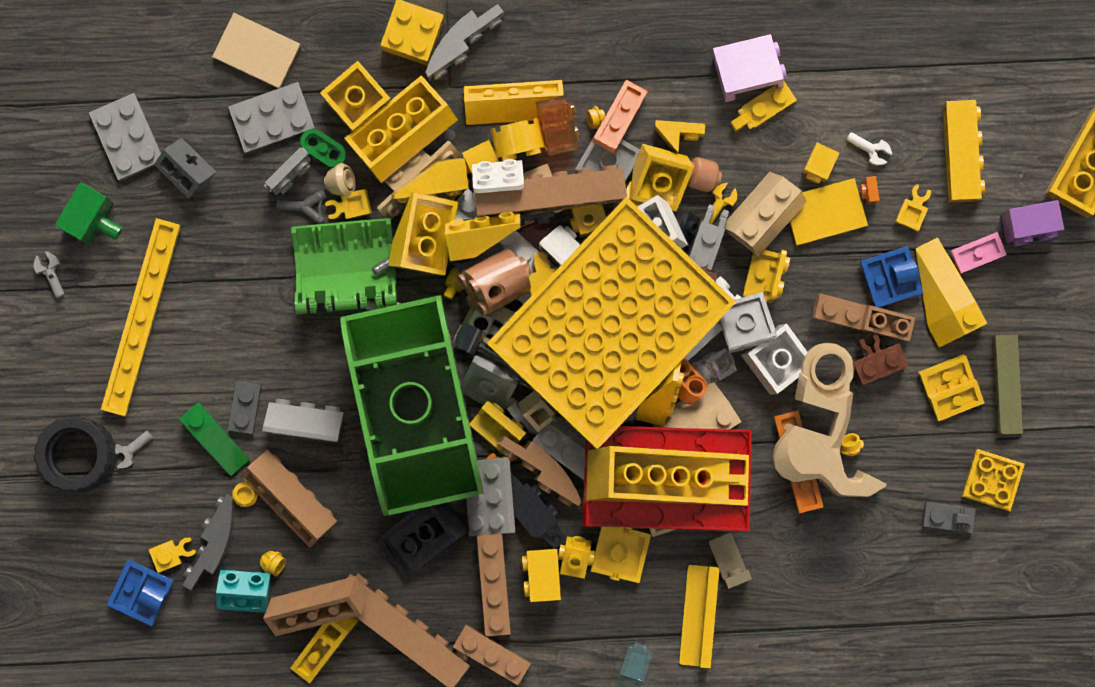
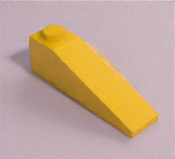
[915,238,987,348]

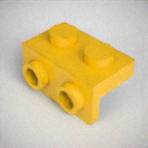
[470,401,526,456]

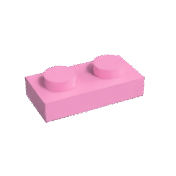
[950,232,1007,274]

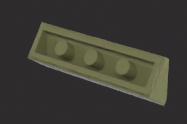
[993,335,1023,435]

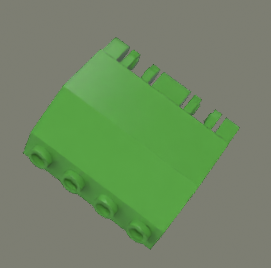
[291,218,397,315]

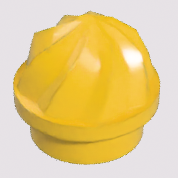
[260,551,286,576]

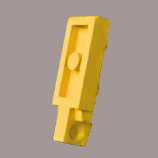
[730,80,797,132]

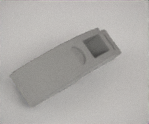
[426,4,504,81]

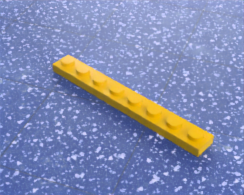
[101,218,181,416]

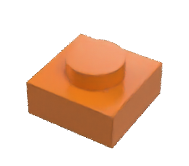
[860,176,879,205]

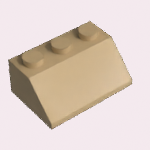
[724,172,807,257]
[652,381,741,429]

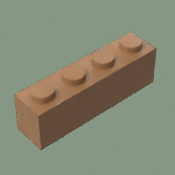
[240,450,337,548]
[477,534,511,637]
[263,576,368,636]

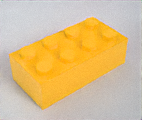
[344,76,458,183]
[1044,107,1095,219]

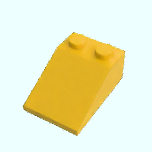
[388,192,458,276]

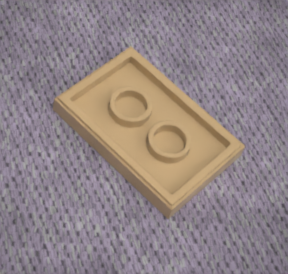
[212,13,301,89]

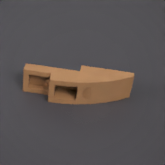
[812,293,915,342]
[497,435,581,507]

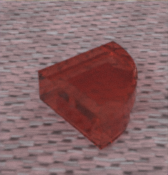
[518,225,552,249]

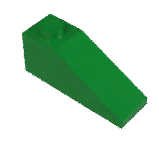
[179,403,250,476]

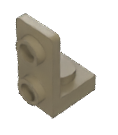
[709,533,752,589]

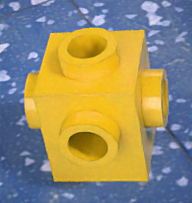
[558,536,595,579]

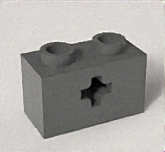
[154,138,216,199]

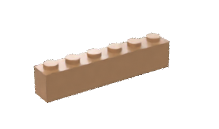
[474,165,627,217]
[348,573,470,687]

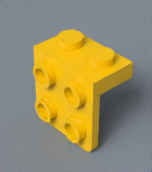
[742,250,790,303]

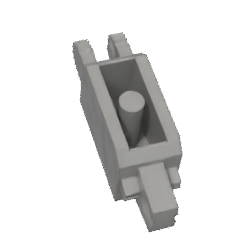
[689,204,729,270]

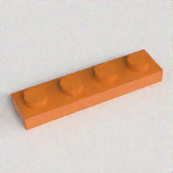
[774,411,823,513]

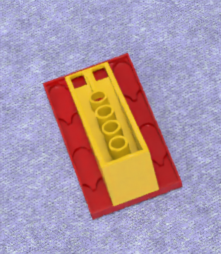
[583,426,752,531]

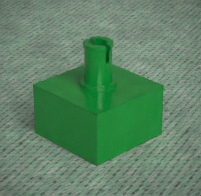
[55,182,123,245]

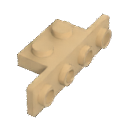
[377,141,460,220]

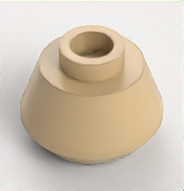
[324,163,356,197]

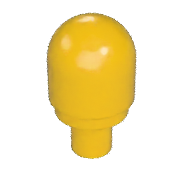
[443,267,463,300]

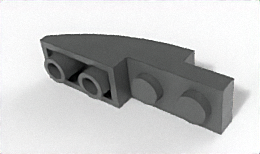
[182,494,235,590]

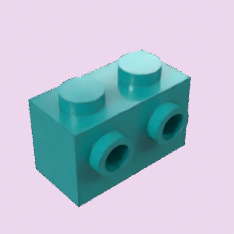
[216,570,271,613]

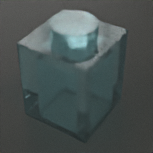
[619,642,653,682]

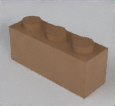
[453,624,531,685]

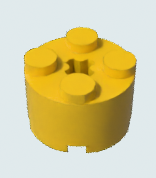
[490,118,545,162]

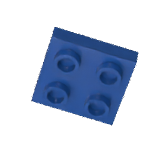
[860,246,923,308]
[107,559,174,626]

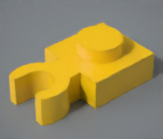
[895,184,931,232]
[325,189,372,219]
[149,538,197,573]

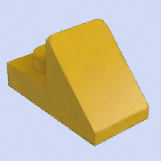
[654,120,705,153]

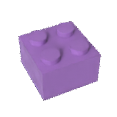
[1001,200,1064,247]

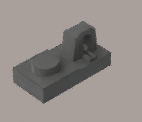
[922,502,976,533]

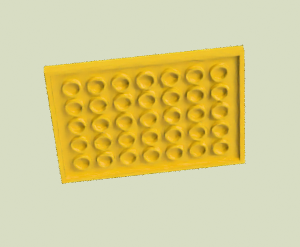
[486,197,736,449]

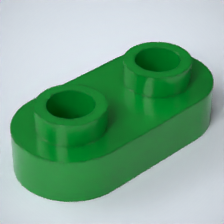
[300,129,346,168]

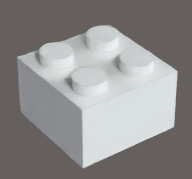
[741,324,807,395]

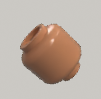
[687,157,722,192]

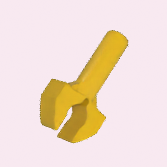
[703,183,737,224]

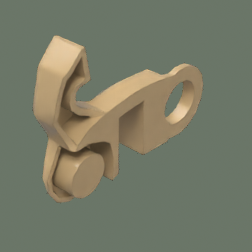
[772,343,886,497]

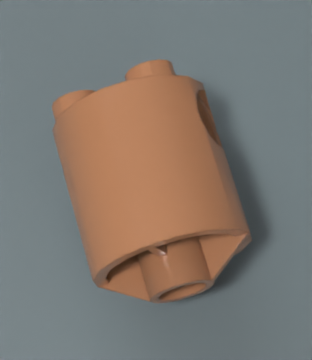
[457,248,531,316]

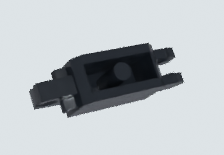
[511,475,566,548]

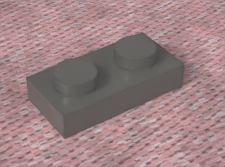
[228,381,262,434]

